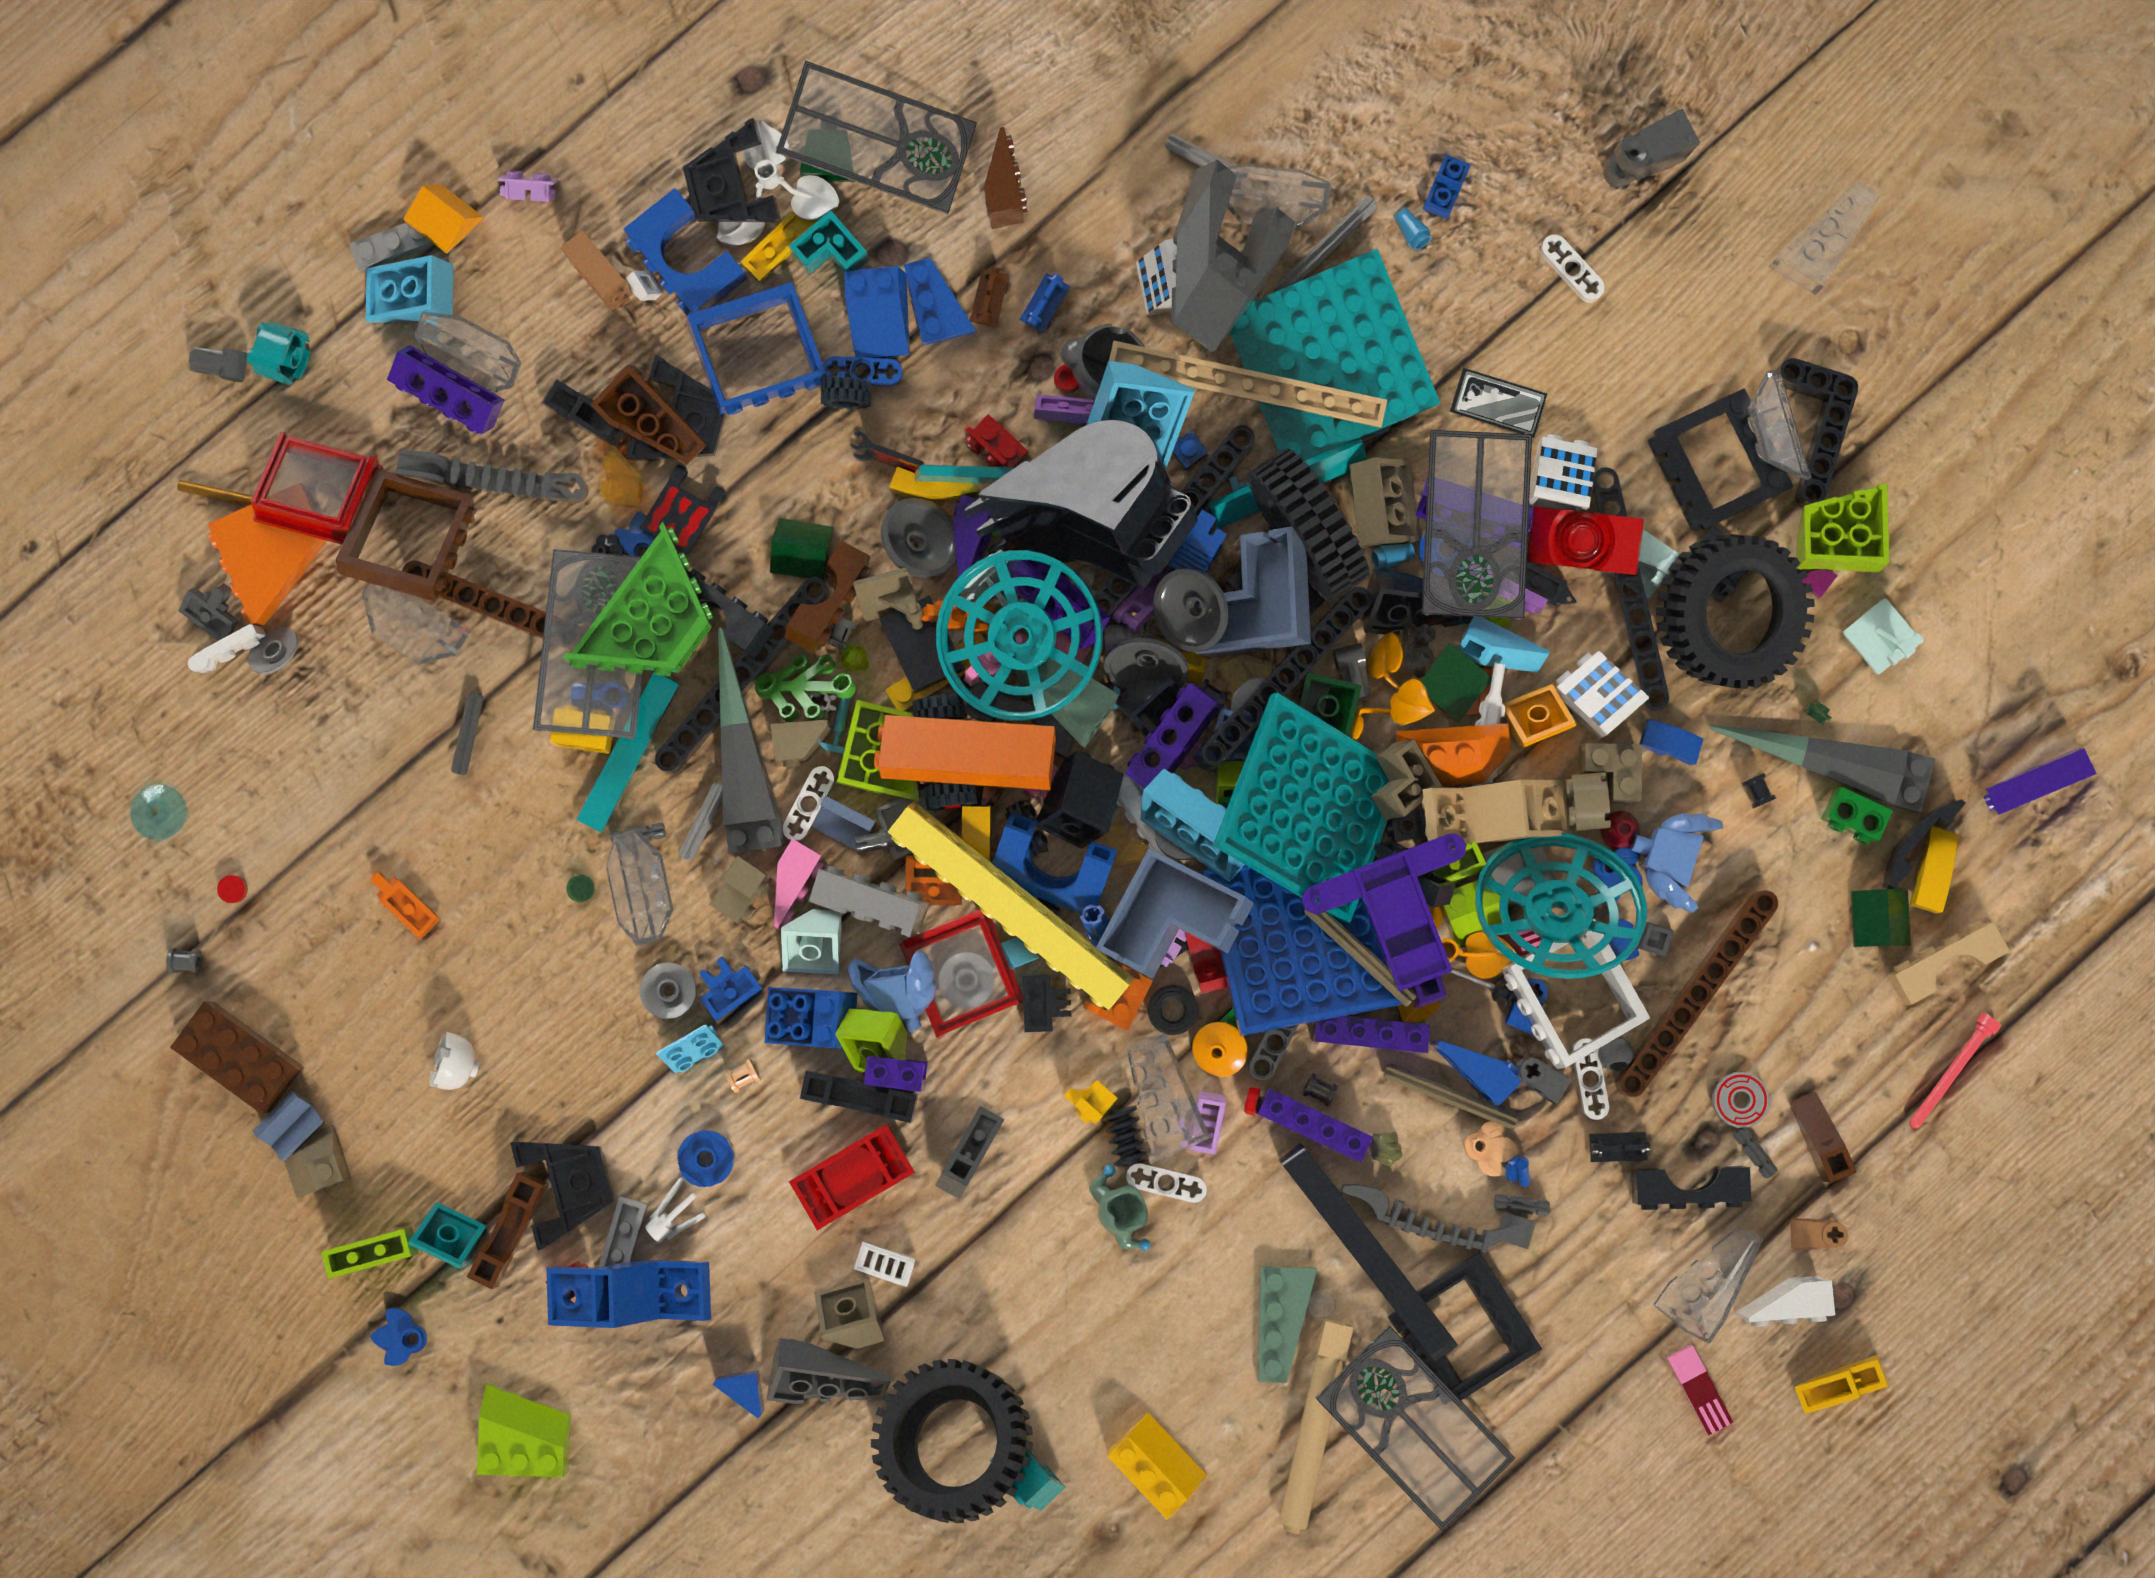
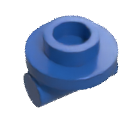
[1505,1155,1530,1187]

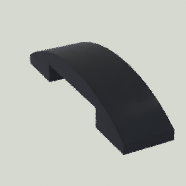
[1883,799,1966,889]

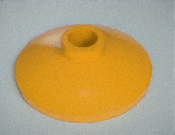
[1192,1022,1248,1077]

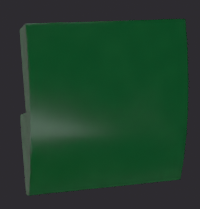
[1421,643,1492,723]

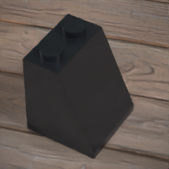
[1036,751,1124,849]

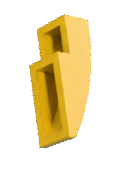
[889,467,980,501]
[962,806,991,862]
[1909,826,1958,914]
[1795,1355,1889,1414]

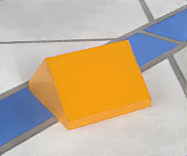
[404,184,483,254]
[1503,683,1576,747]

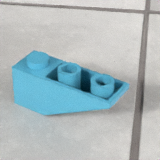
[1457,616,1550,673]

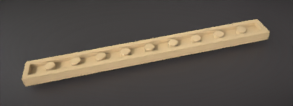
[1109,341,1387,428]

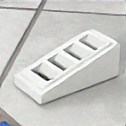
[854,1242,917,1287]

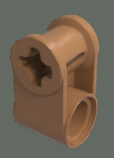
[1790,1218,1848,1249]

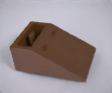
[984,127,1028,229]

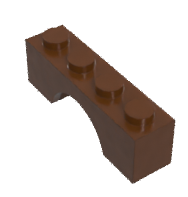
[785,540,871,653]
[467,1171,549,1289]

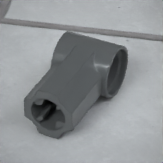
[189,347,248,382]
[1333,643,1372,700]

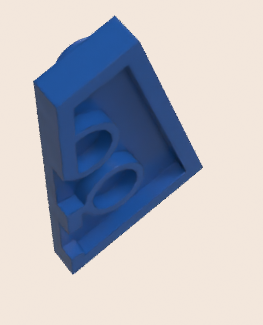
[904,258,976,346]

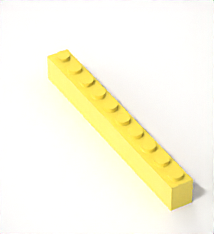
[888,801,1134,1010]

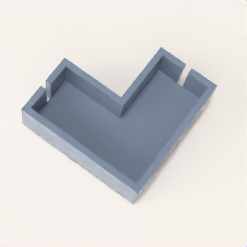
[1194,526,1311,659]
[1096,848,1254,979]

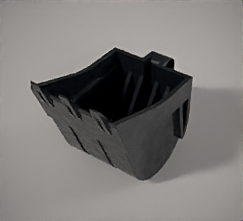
[964,420,1198,589]

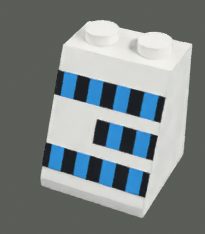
[1136,239,1177,316]
[1529,434,1597,512]
[1555,651,1649,740]

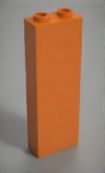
[874,715,1056,790]

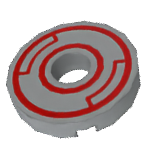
[1712,1072,1770,1128]

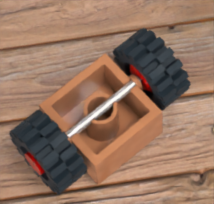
[912,694,977,811]

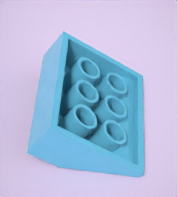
[1087,361,1195,470]

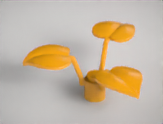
[1350,632,1435,741]
[1397,904,1516,1023]

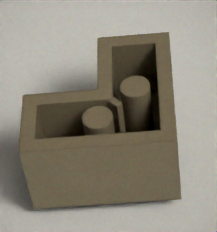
[1371,739,1442,820]
[1580,743,1642,803]
[709,856,772,924]

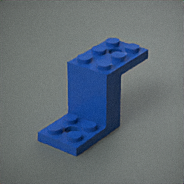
[546,1260,711,1328]

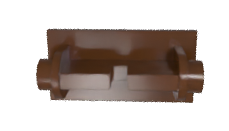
[970,267,1009,328]

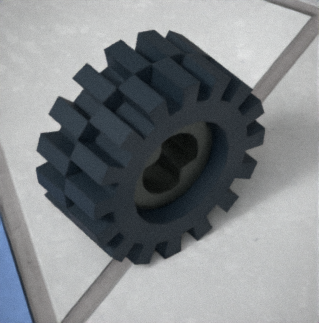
[821,376,872,410]

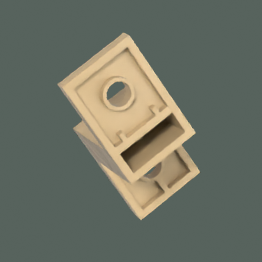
[1422,779,1570,845]

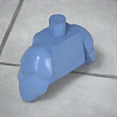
[1631,813,1724,913]
[848,950,937,1032]

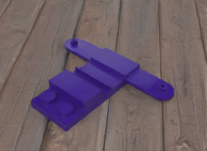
[1302,833,1466,991]

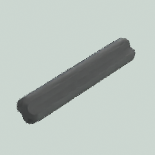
[451,693,484,775]

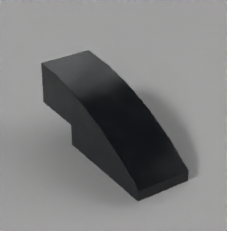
[540,379,624,447]
[1374,840,1456,908]

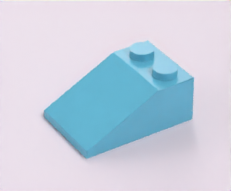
[366,255,453,323]

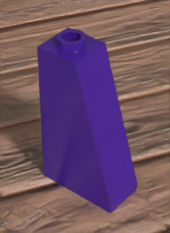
[1983,747,2096,815]

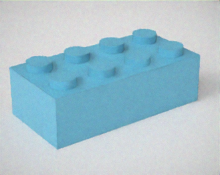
[1140,769,1245,882]

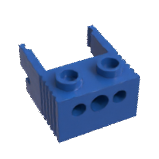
[1167,510,1227,573]

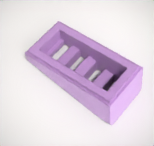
[1188,1091,1226,1155]

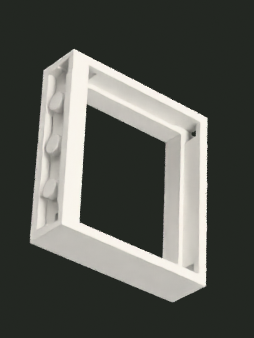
[1501,919,1650,1069]

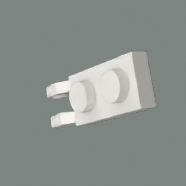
[188,624,267,674]

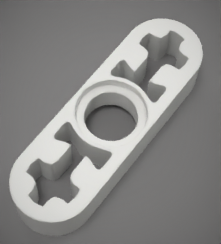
[1540,235,1604,303]
[783,766,835,842]
[1571,1038,1609,1120]
[1126,1163,1207,1203]

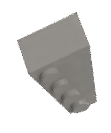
[809,865,929,937]

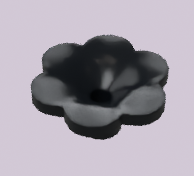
[592,534,624,565]

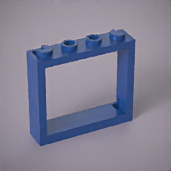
[686,282,826,415]

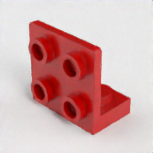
[964,414,1029,468]
[1185,932,1228,994]

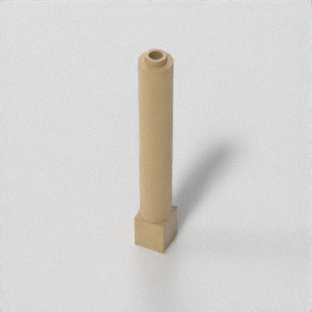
[1279,1318,1353,1534]

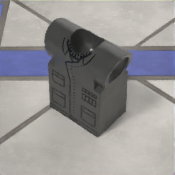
[1603,108,1700,187]

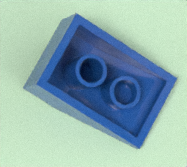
[844,266,910,358]
[1430,1041,1522,1106]

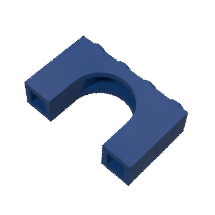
[624,188,747,316]
[993,812,1118,915]

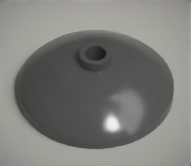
[881,498,957,578]
[1153,568,1228,652]
[1104,637,1188,691]

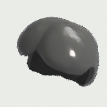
[1061,324,1145,399]

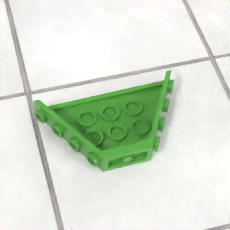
[562,522,713,676]

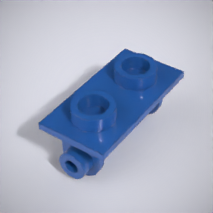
[1019,273,1070,333]

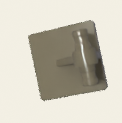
[853,568,923,629]

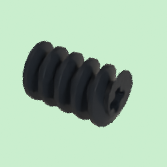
[1103,1105,1149,1167]

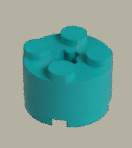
[247,322,310,385]

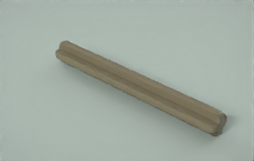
[1304,909,1417,1006]
[1383,1064,1518,1129]

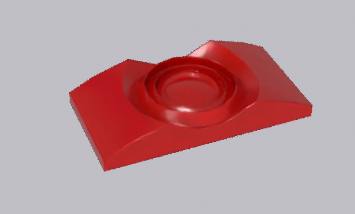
[1527,506,1644,575]
[789,1124,915,1231]

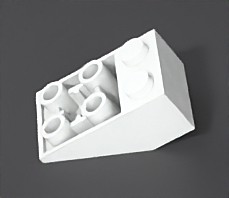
[1736,1276,1835,1327]

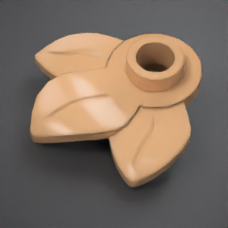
[1464,1121,1519,1176]

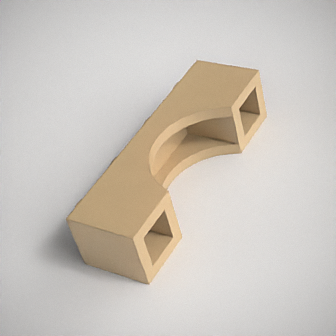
[1887,920,2010,1005]

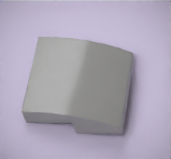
[1482,845,1555,904]

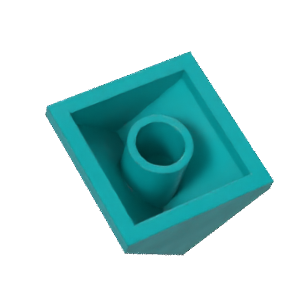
[409,1202,487,1269]

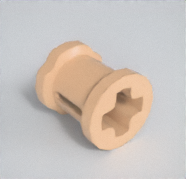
[725,1058,761,1093]

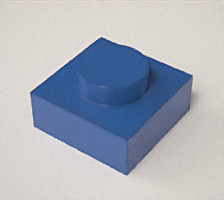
[1172,430,1208,470]

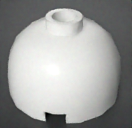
[429,1032,479,1090]

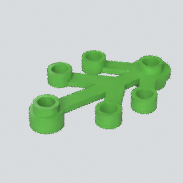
[755,654,856,722]

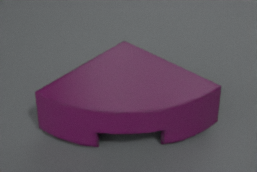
[1802,570,1838,598]

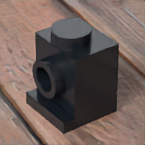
[1386,809,1427,843]

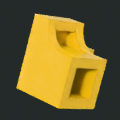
[1064,1079,1118,1124]

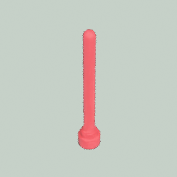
[1909,1012,2002,1129]

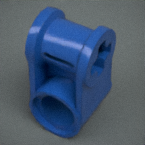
[1505,978,1548,1034]

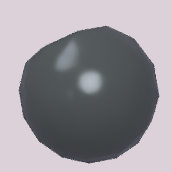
[1598,1037,1634,1071]

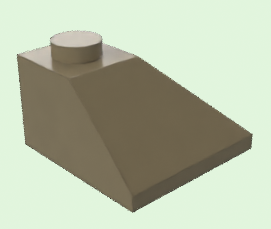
[770,720,832,767]
[284,1125,351,1198]
[814,1277,885,1349]

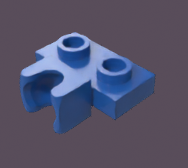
[700,957,763,1021]

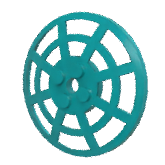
[936,550,1103,720]
[1475,833,1647,979]

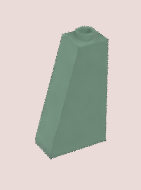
[1015,658,1118,748]

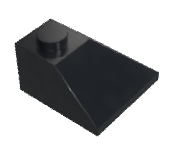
[1116,676,1193,738]

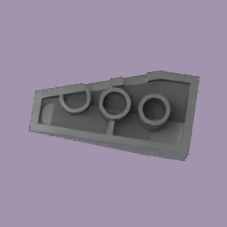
[767,1338,891,1404]

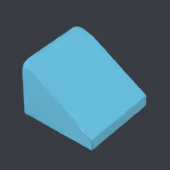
[1000,937,1039,970]

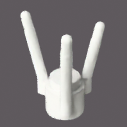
[645,1178,706,1243]

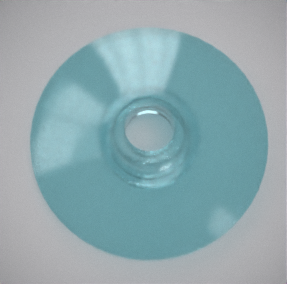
[130,784,187,840]

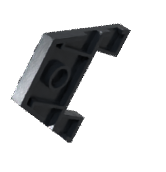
[683,118,781,223]
[627,355,727,461]
[510,1141,615,1250]

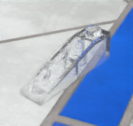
[1653,1226,1763,1344]

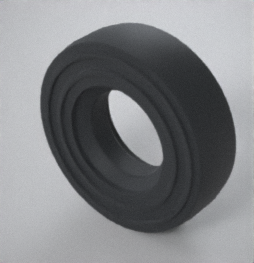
[1147,985,1198,1035]

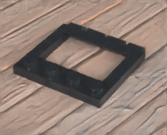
[1647,388,1794,530]
[1387,1251,1542,1404]

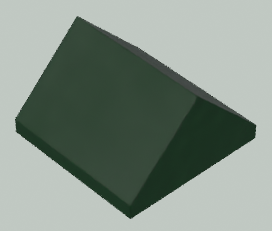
[770,518,834,582]
[1851,889,1911,947]

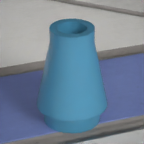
[1394,208,1432,251]
[1371,542,1415,570]

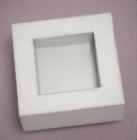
[626,270,663,301]

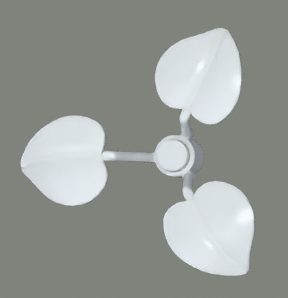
[717,119,839,245]

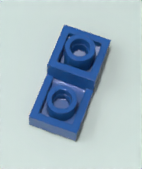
[1423,154,1471,219]
[1639,719,1703,765]

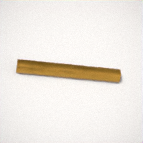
[177,480,253,506]

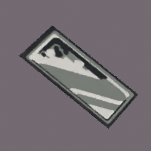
[1450,368,1547,438]

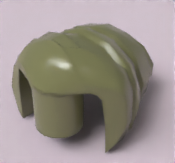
[1371,1131,1403,1166]

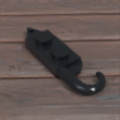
[1478,540,1577,608]

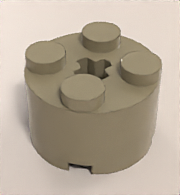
[1565,772,1611,831]

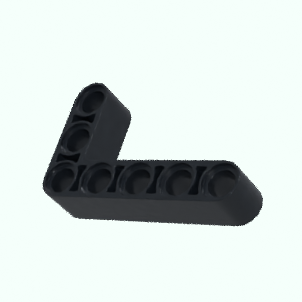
[1774,358,1859,508]

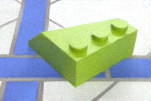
[1796,483,1889,572]
[836,700,919,802]
[477,1383,571,1477]

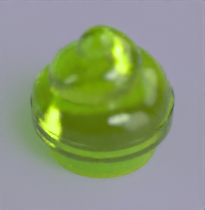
[840,644,869,671]

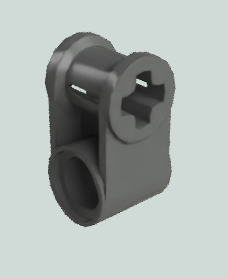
[1515,1058,1572,1105]

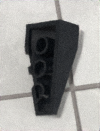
[1363,568,1483,635]

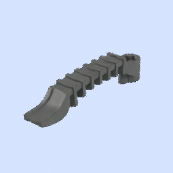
[396,449,589,503]
[1339,1184,1536,1253]

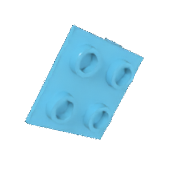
[656,1024,724,1074]

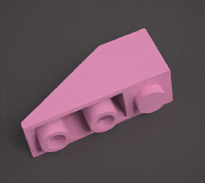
[774,839,824,930]

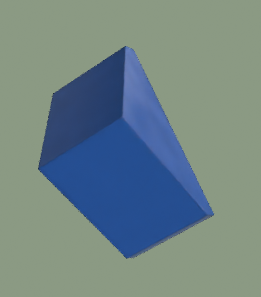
[712,1370,765,1418]

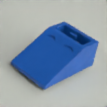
[764,987,858,1049]

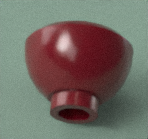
[1601,811,1640,849]

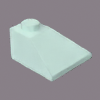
[781,909,842,975]

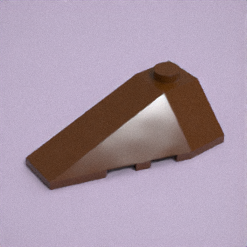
[590,365,707,465]

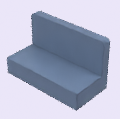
[813,796,877,850]
[253,1090,324,1161]

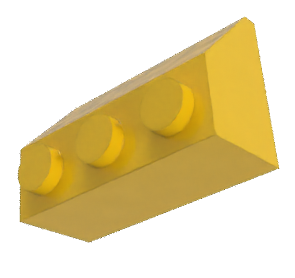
[1107,1412,1207,1520]

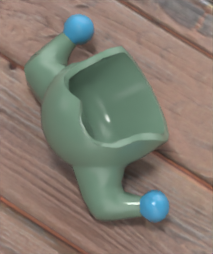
[1089,1164,1151,1251]

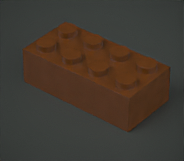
[170,1001,304,1114]

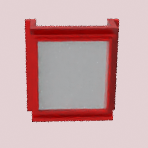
[251,432,383,545]
[899,909,1023,1038]

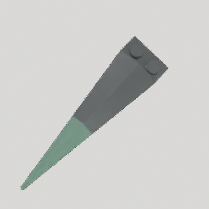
[718,627,785,854]
[1709,725,1935,813]

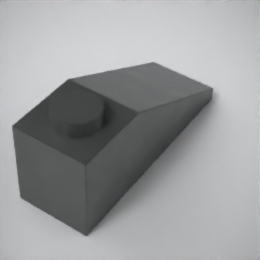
[935,1106,1004,1200]

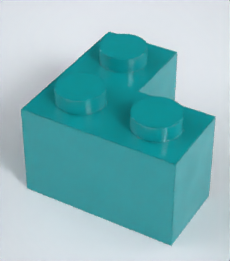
[789,210,869,275]
[989,1451,1066,1511]

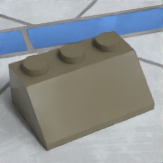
[1350,457,1421,547]

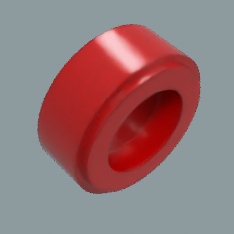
[1054,365,1080,394]
[217,875,248,903]
[1244,1086,1261,1116]

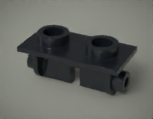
[1005,800,1049,858]
[1589,1132,1650,1162]

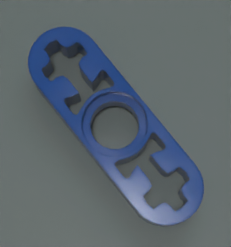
[823,356,903,387]

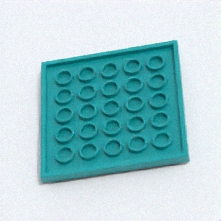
[1230,248,1441,461]
[1213,693,1390,923]

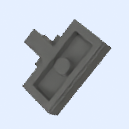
[178,583,239,641]

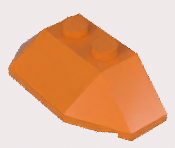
[1396,724,1511,786]

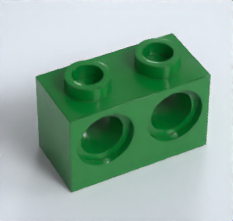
[1821,787,1893,845]

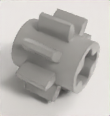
[808,693,838,720]

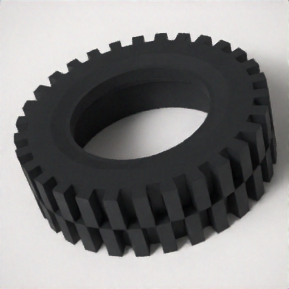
[1247,448,1370,602]
[1656,534,1815,689]
[871,1359,1033,1523]

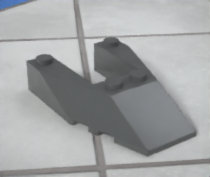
[1171,160,1295,352]

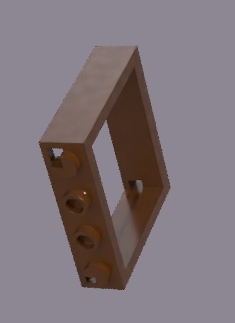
[336,469,477,602]

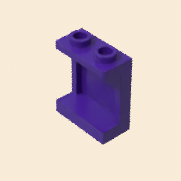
[864,1056,928,1092]

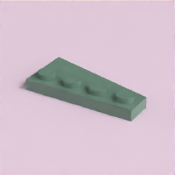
[1258,1266,1317,1383]

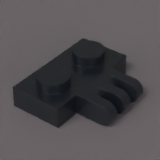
[1022,975,1072,1033]

